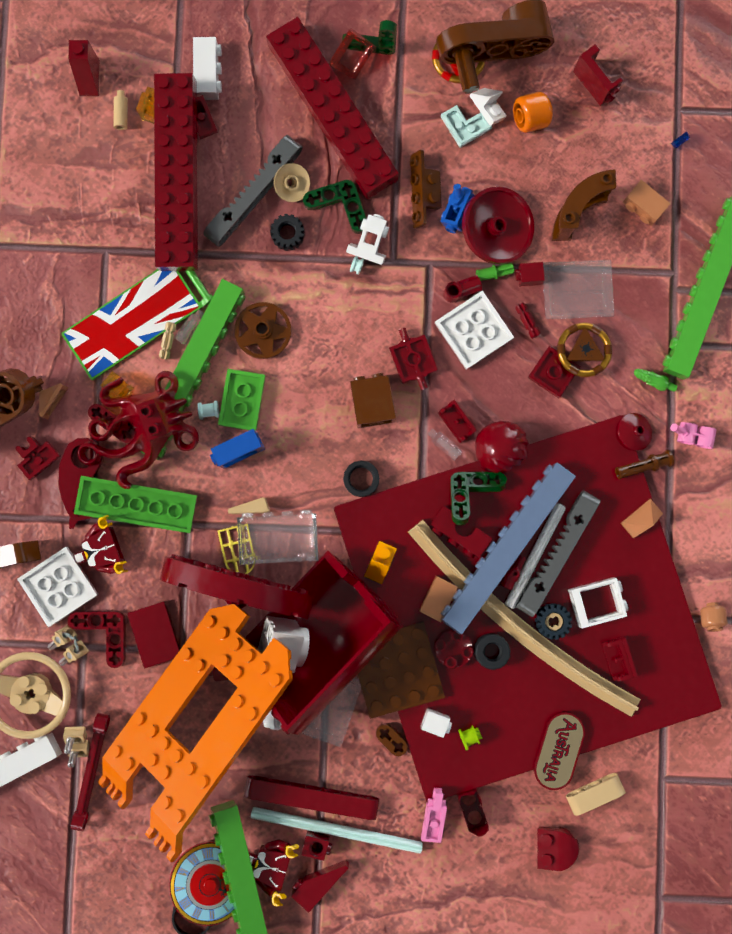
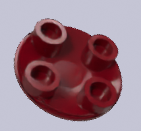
[435,629,474,669]

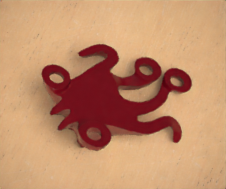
[77,371,199,489]

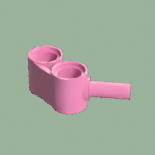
[670,422,717,449]

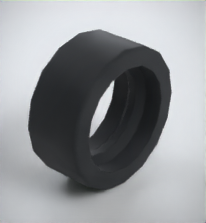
[343,460,380,497]

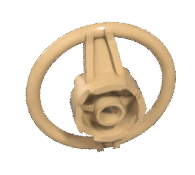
[0,652,71,739]

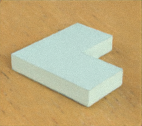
[441,105,492,148]

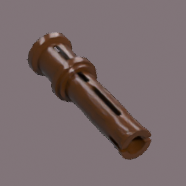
[615,450,674,479]

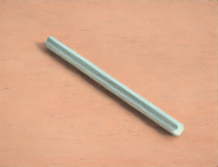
[251,807,423,854]

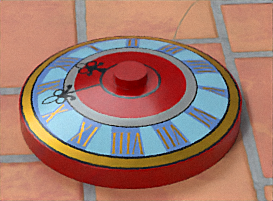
[169,841,234,926]

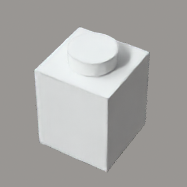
[421,708,452,738]

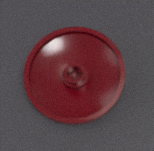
[462,187,534,264]

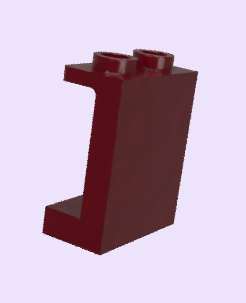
[573,44,623,106]

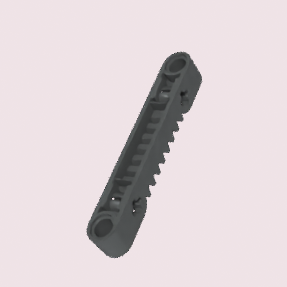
[203,135,303,247]
[515,490,600,617]

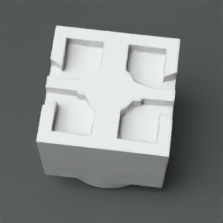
[258,616,309,673]

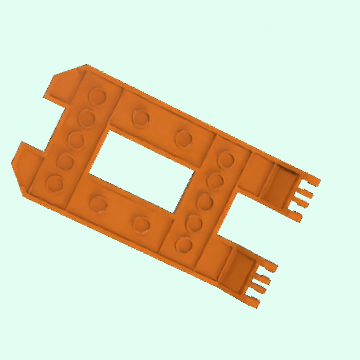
[98,604,293,862]

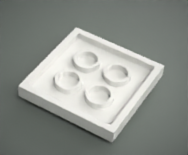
[435,291,514,370]
[17,547,99,627]

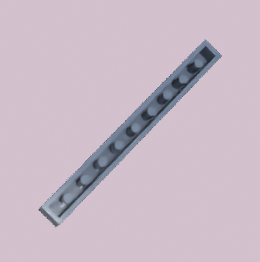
[440,463,576,634]

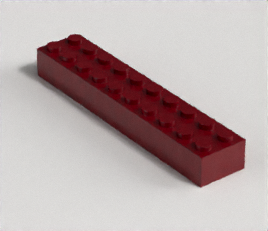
[266,17,399,200]
[154,73,198,271]

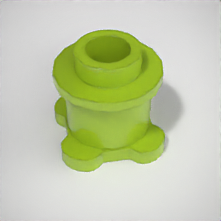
[458,725,482,750]

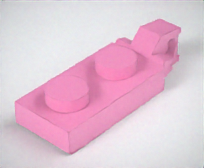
[421,788,447,843]

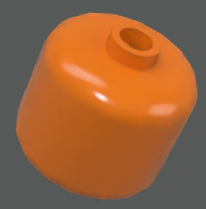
[513,92,553,133]

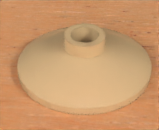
[274,163,310,202]

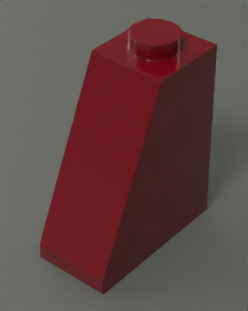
[68,40,100,96]

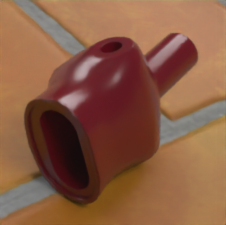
[500,555,526,591]

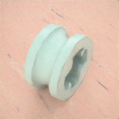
[350,256,365,275]

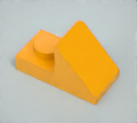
[364,541,397,584]

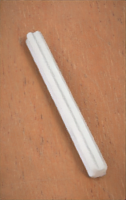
[505,503,566,609]

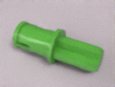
[476,263,514,281]

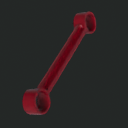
[71,713,110,832]

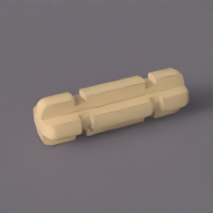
[159,322,176,359]

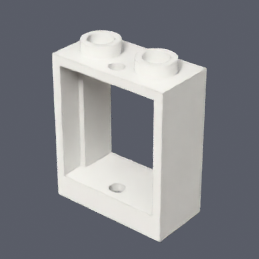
[568,577,628,628]

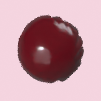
[475,421,529,473]

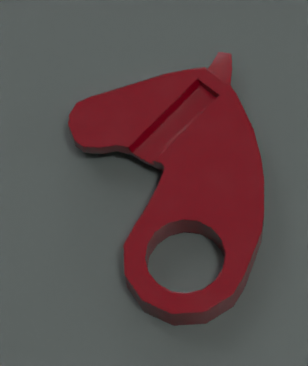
[58,438,104,529]

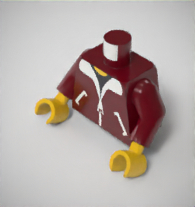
[75,515,128,574]
[248,839,299,906]

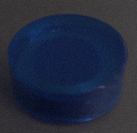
[671,131,690,149]

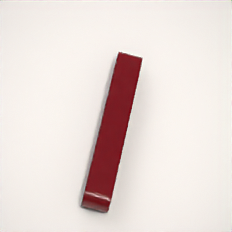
[244,775,380,820]

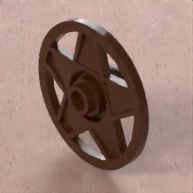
[234,302,292,359]

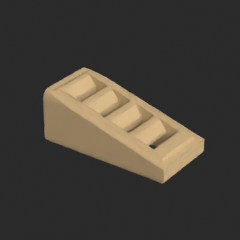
[228,497,270,514]

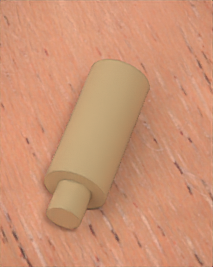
[113,90,128,130]

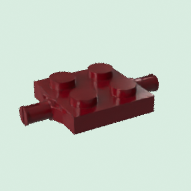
[389,328,438,391]

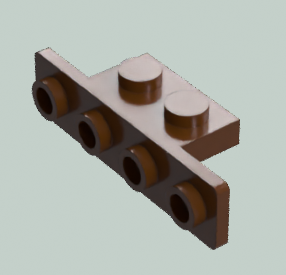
[410,150,442,229]

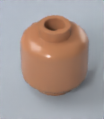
[700,602,728,632]

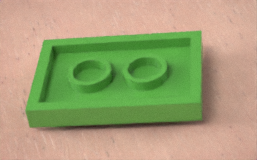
[218,369,266,431]

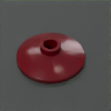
[618,413,652,451]

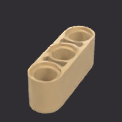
[566,773,626,815]

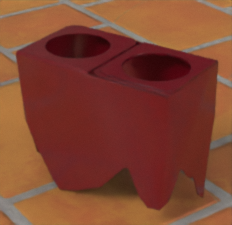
[457,789,489,837]

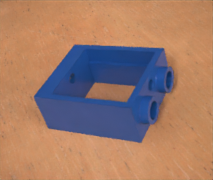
[210,429,265,469]

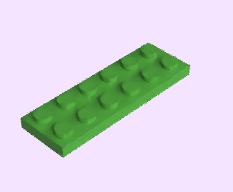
[74,476,197,533]

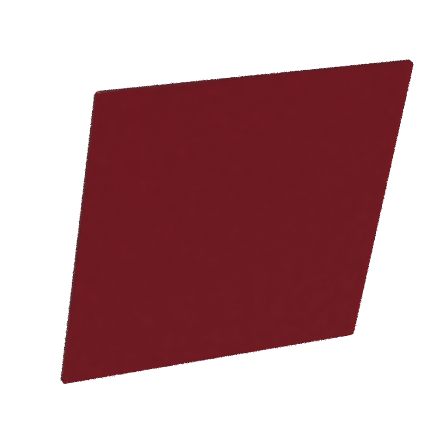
[334,415,722,802]

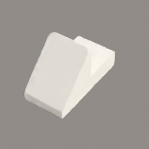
[470,88,506,126]

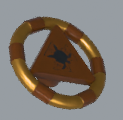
[557,323,612,377]

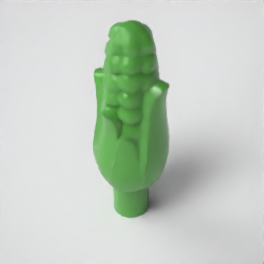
[634,369,678,392]

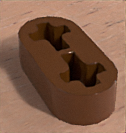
[376,723,407,756]

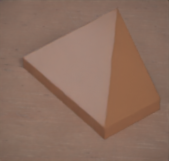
[39,383,68,419]
[621,499,663,538]

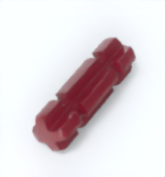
[515,302,541,339]

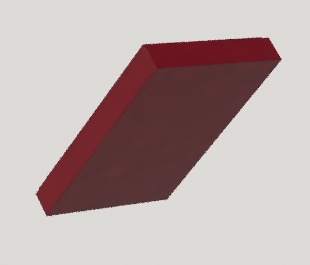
[127,601,180,669]

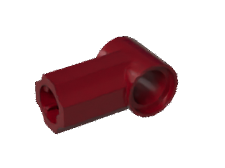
[443,275,482,303]

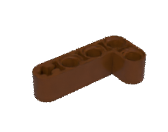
[0,540,41,568]

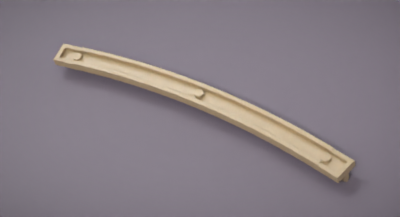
[408,520,641,717]

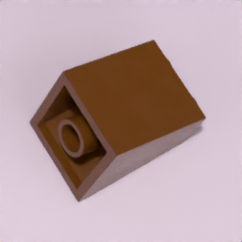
[350,373,396,428]

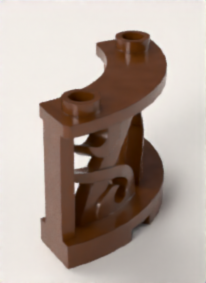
[552,169,617,241]

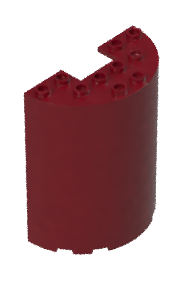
[245,550,403,735]

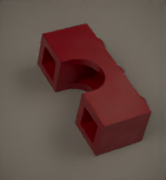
[430,506,493,558]

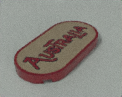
[533,712,585,790]

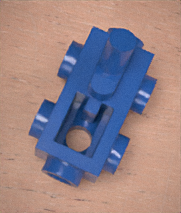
[440,184,475,234]

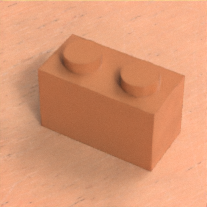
[622,180,671,226]
[419,576,458,622]

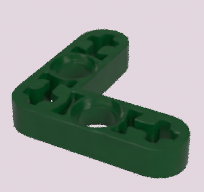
[341,20,397,55]
[303,180,366,234]
[450,472,507,525]

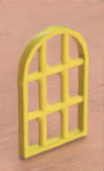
[218,524,255,574]

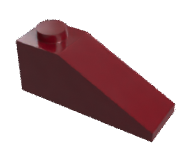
[291,860,349,913]

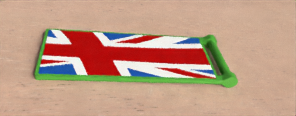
[62,269,213,380]

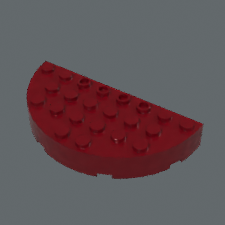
[160,554,314,619]

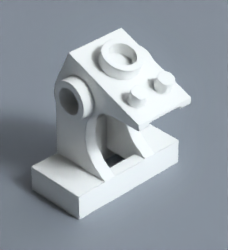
[346,214,389,265]

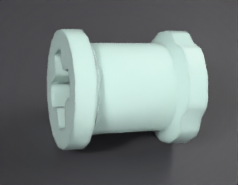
[198,401,220,420]

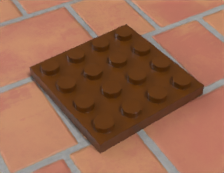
[358,621,445,719]

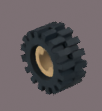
[535,603,572,640]

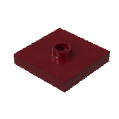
[527,345,581,399]

